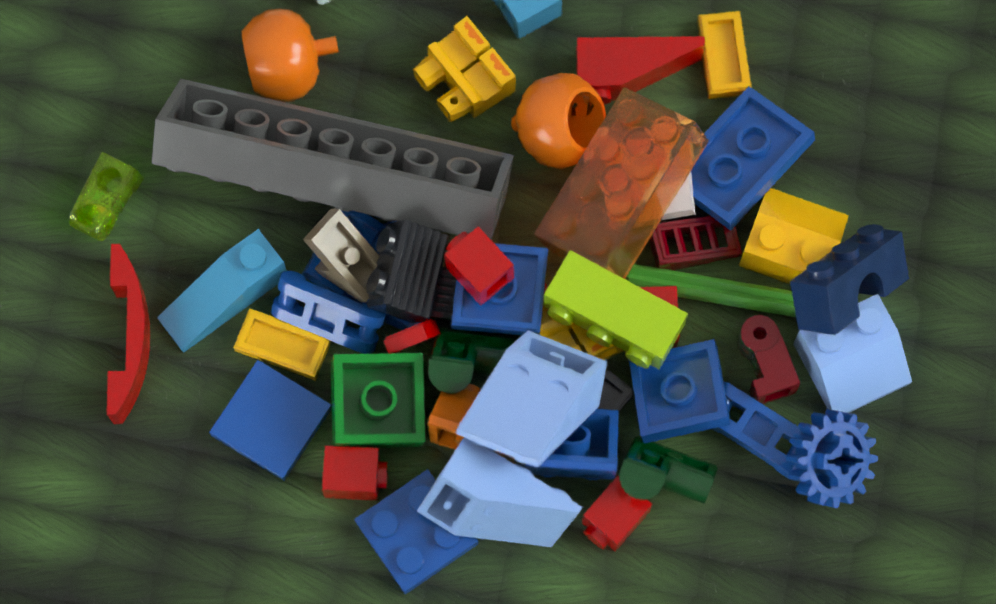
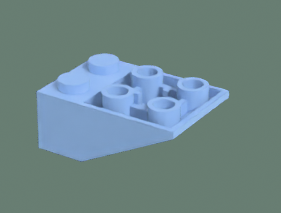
[456,330,607,467]
[417,437,582,547]

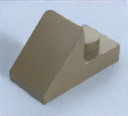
[303,209,379,303]

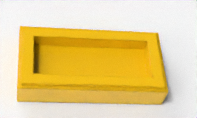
[697,11,751,99]
[233,308,331,381]

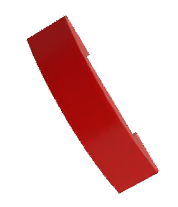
[107,244,150,424]

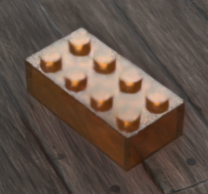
[534,87,709,279]

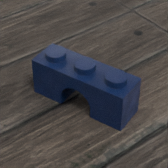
[790,224,909,335]

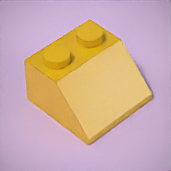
[739,188,849,284]

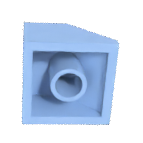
[793,294,912,413]

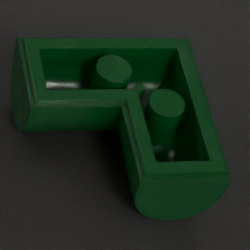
[428,328,519,393]
[619,436,718,504]

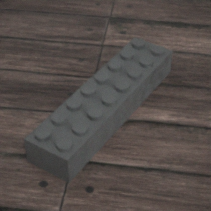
[152,79,514,239]

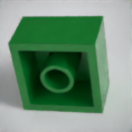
[331,353,425,448]

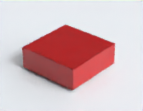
[383,319,441,354]

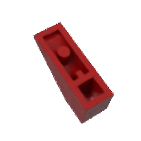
[576,36,705,105]

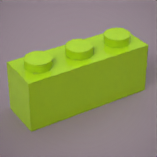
[543,250,688,370]

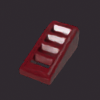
[648,216,742,271]

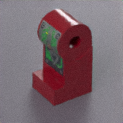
[738,315,800,404]

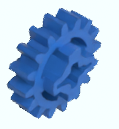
[786,409,878,508]

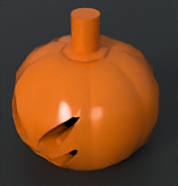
[242,9,339,102]
[511,73,607,170]

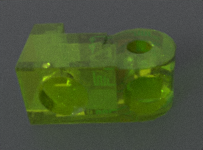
[69,152,144,241]

